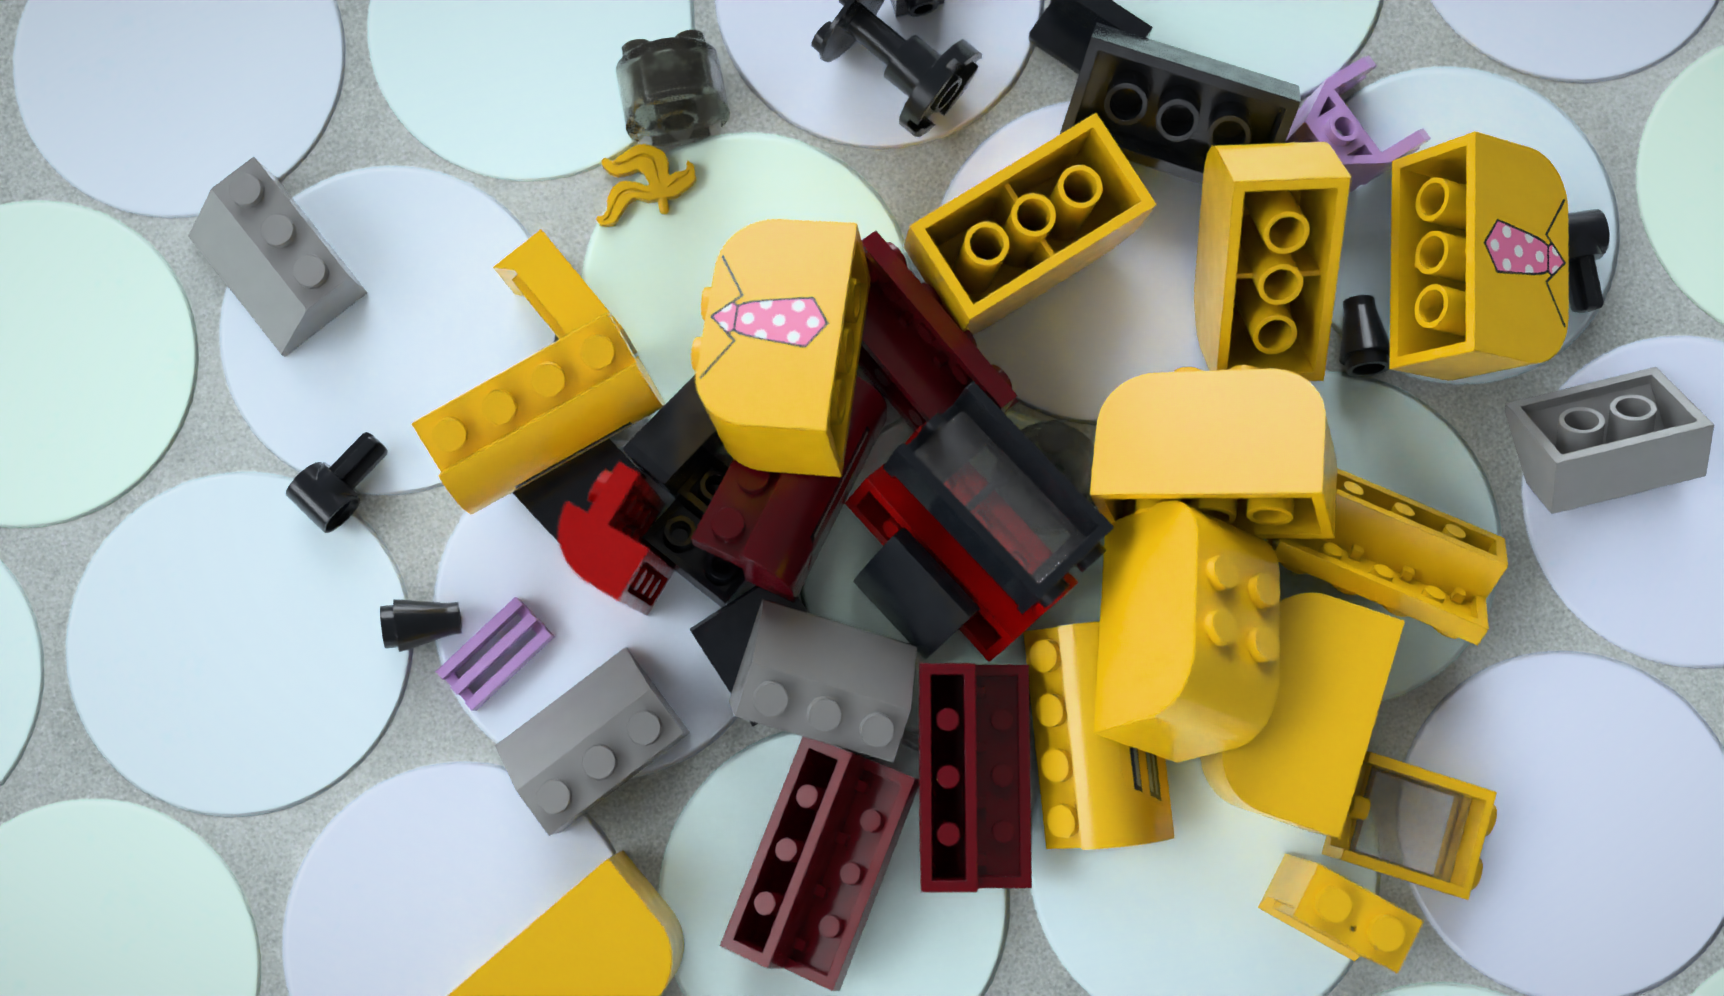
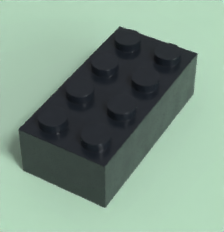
[1060,22,1301,184]

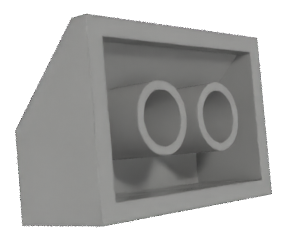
[189,156,368,357]
[1505,367,1714,514]
[729,599,917,762]
[495,647,690,836]

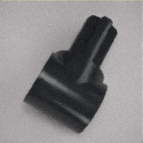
[1568,209,1610,313]
[285,432,388,533]

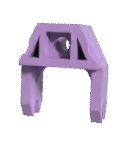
[1285,56,1431,192]

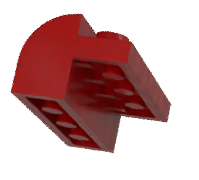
[844,420,1079,662]
[558,462,675,616]

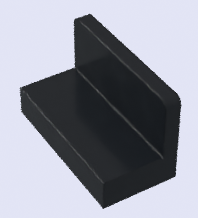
[1028,0,1153,74]

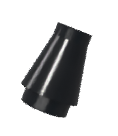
[1339,295,1390,377]
[380,599,462,652]

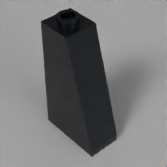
[622,375,723,499]

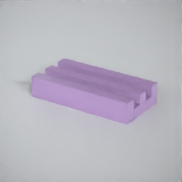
[435,597,555,711]

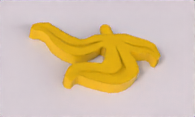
[596,144,697,228]

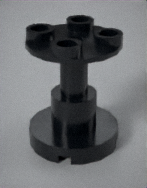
[811,0,983,137]

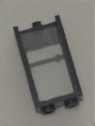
[883,381,1114,614]

